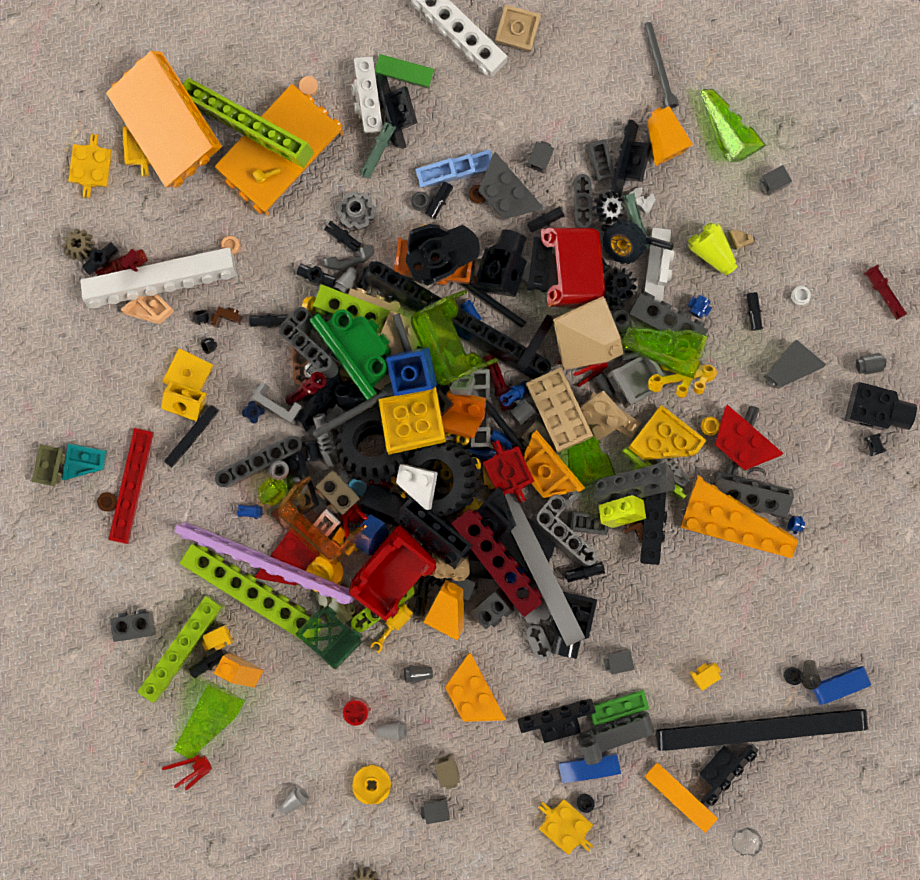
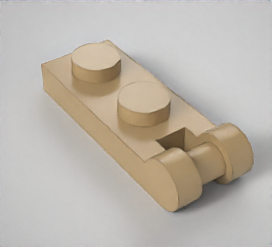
[348,287,401,313]

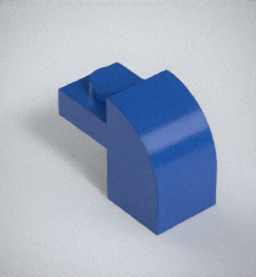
[354,514,389,557]

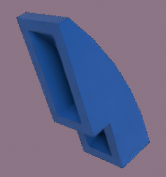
[558,752,621,783]

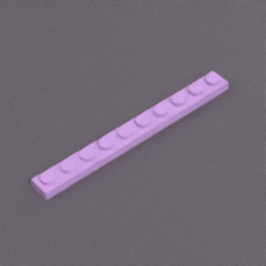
[175,522,355,604]

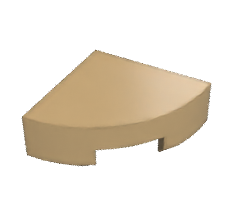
[728,230,754,250]

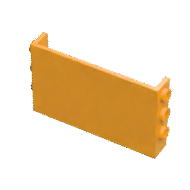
[106,51,222,188]
[214,84,344,216]

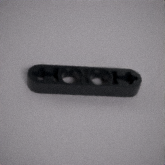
[516,314,555,372]
[164,405,219,468]

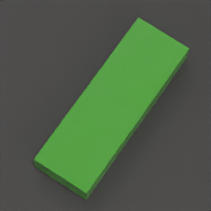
[375,54,434,89]
[590,690,649,726]

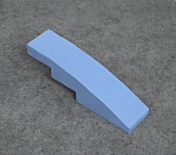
[415,150,492,188]

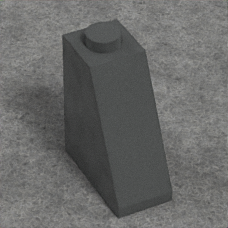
[763,340,826,389]

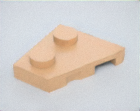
[121,294,174,324]

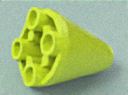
[688,222,737,275]

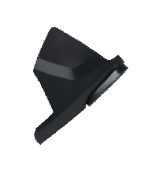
[406,224,480,286]

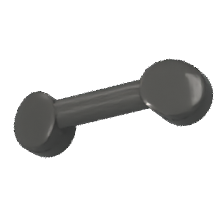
[322,245,375,270]

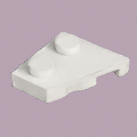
[396,464,438,510]

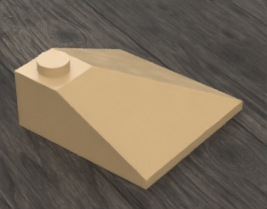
[553,296,623,369]

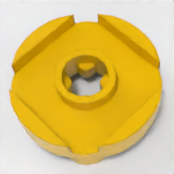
[352,764,392,804]

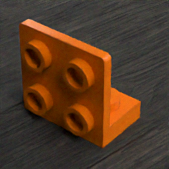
[442,390,486,438]

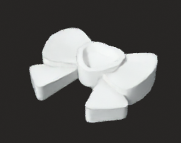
[629,187,656,214]

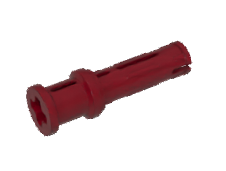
[863,264,907,320]
[483,354,517,412]
[285,371,326,406]

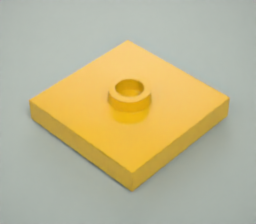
[162,348,214,391]

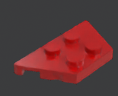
[715,404,784,471]
[255,518,320,586]

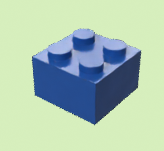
[386,347,437,396]

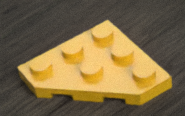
[628,405,706,460]

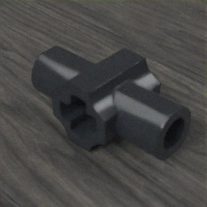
[82,242,119,276]
[296,264,336,288]

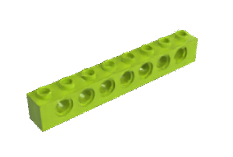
[183,77,314,169]
[179,544,325,646]

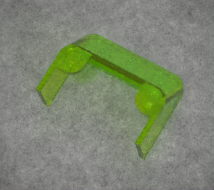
[411,289,498,386]

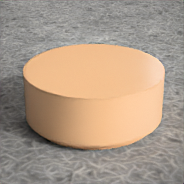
[299,76,318,96]
[221,236,241,255]

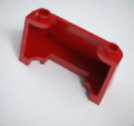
[541,228,605,309]
[349,526,437,621]

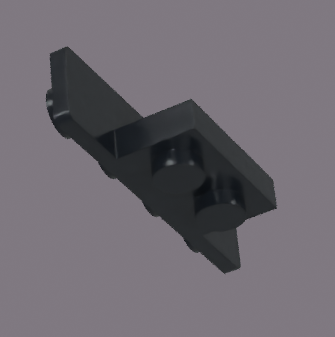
[375,74,418,149]
[610,119,651,197]
[640,492,667,565]
[517,699,596,743]
[699,744,758,808]

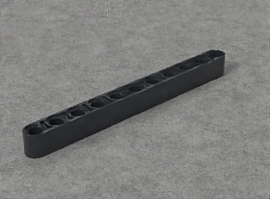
[364,261,551,380]
[656,709,869,751]

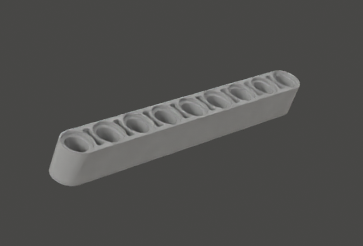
[505,493,585,647]

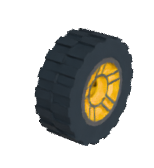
[602,220,647,264]

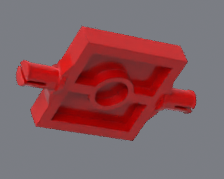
[483,440,535,503]

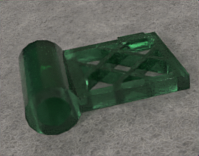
[295,605,363,670]

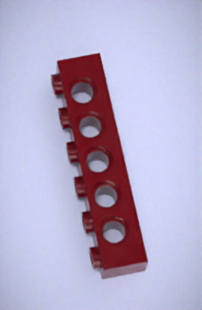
[451,509,543,617]

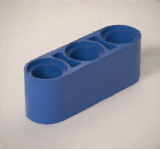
[812,666,871,705]

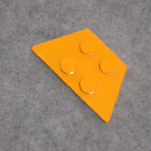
[524,430,585,498]
[445,652,506,722]

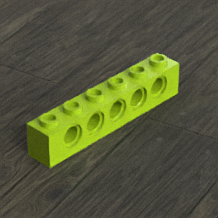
[313,284,429,348]
[138,595,225,703]

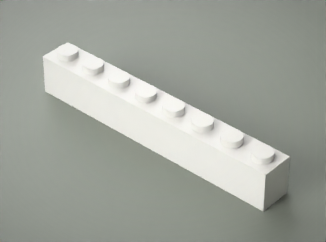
[80,247,237,309]

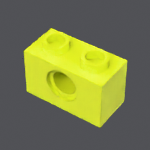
[599,495,646,528]

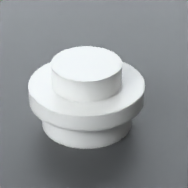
[791,286,811,305]

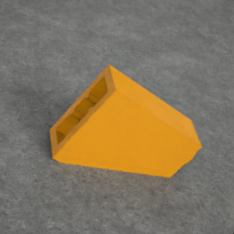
[647,106,693,166]
[423,580,464,641]
[213,652,264,688]

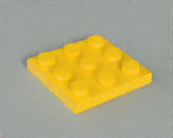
[378,387,446,455]

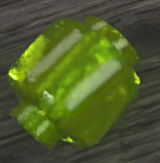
[258,477,287,506]

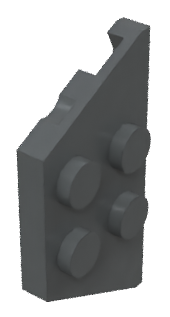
[478,152,544,220]

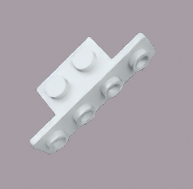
[351,57,383,133]
[644,228,674,303]

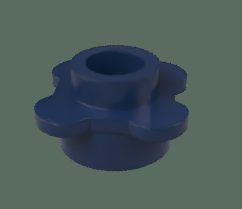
[242,401,265,424]

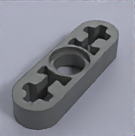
[574,174,592,228]

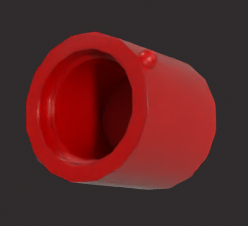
[343,698,371,726]

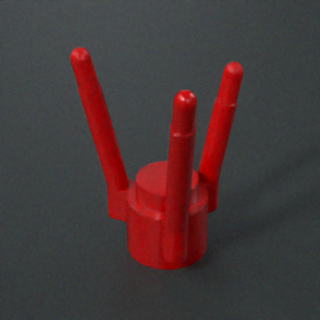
[558,360,608,387]
[340,503,368,542]
[162,755,212,790]

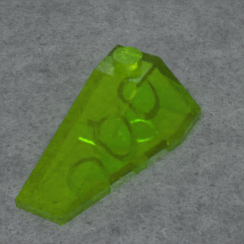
[700,89,766,162]
[621,327,708,379]
[567,436,615,486]
[174,682,245,759]

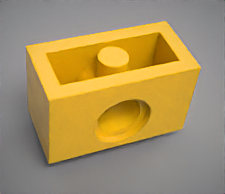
[161,381,207,421]

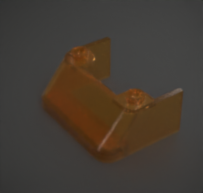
[278,476,367,566]

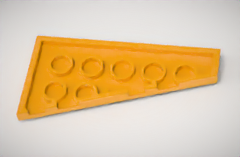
[680,475,798,559]

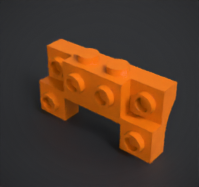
[394,237,472,286]

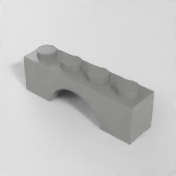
[470,369,490,448]

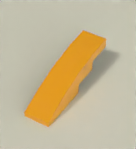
[644,762,718,833]

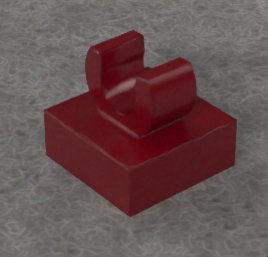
[120,249,144,272]

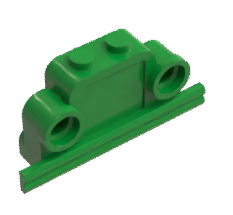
[309,309,391,400]

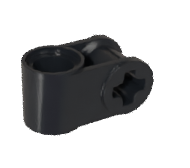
[334,383,367,408]

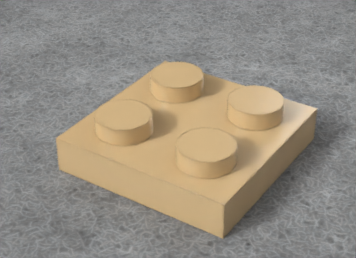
[495,5,541,52]
[579,390,628,440]

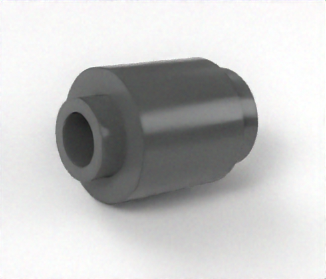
[856,353,886,375]

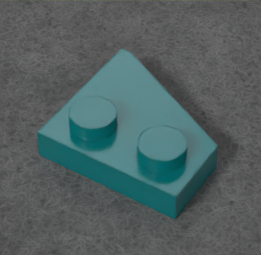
[62,443,107,480]

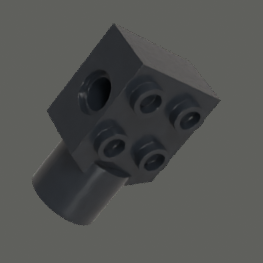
[473,229,527,297]
[844,382,917,431]
[550,591,597,659]

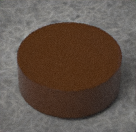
[469,184,486,205]
[97,492,117,512]

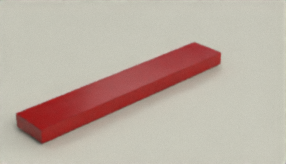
[108,428,154,544]

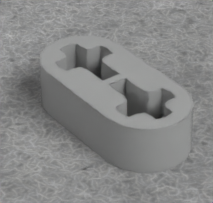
[526,624,551,660]

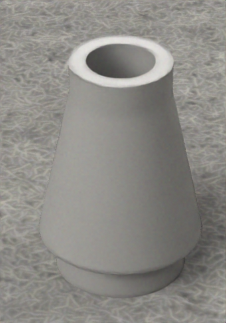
[333,267,359,294]
[269,461,289,480]
[377,721,407,741]
[280,787,309,815]

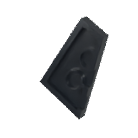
[296,374,342,432]
[285,452,320,520]

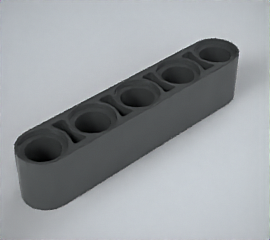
[215,436,303,488]

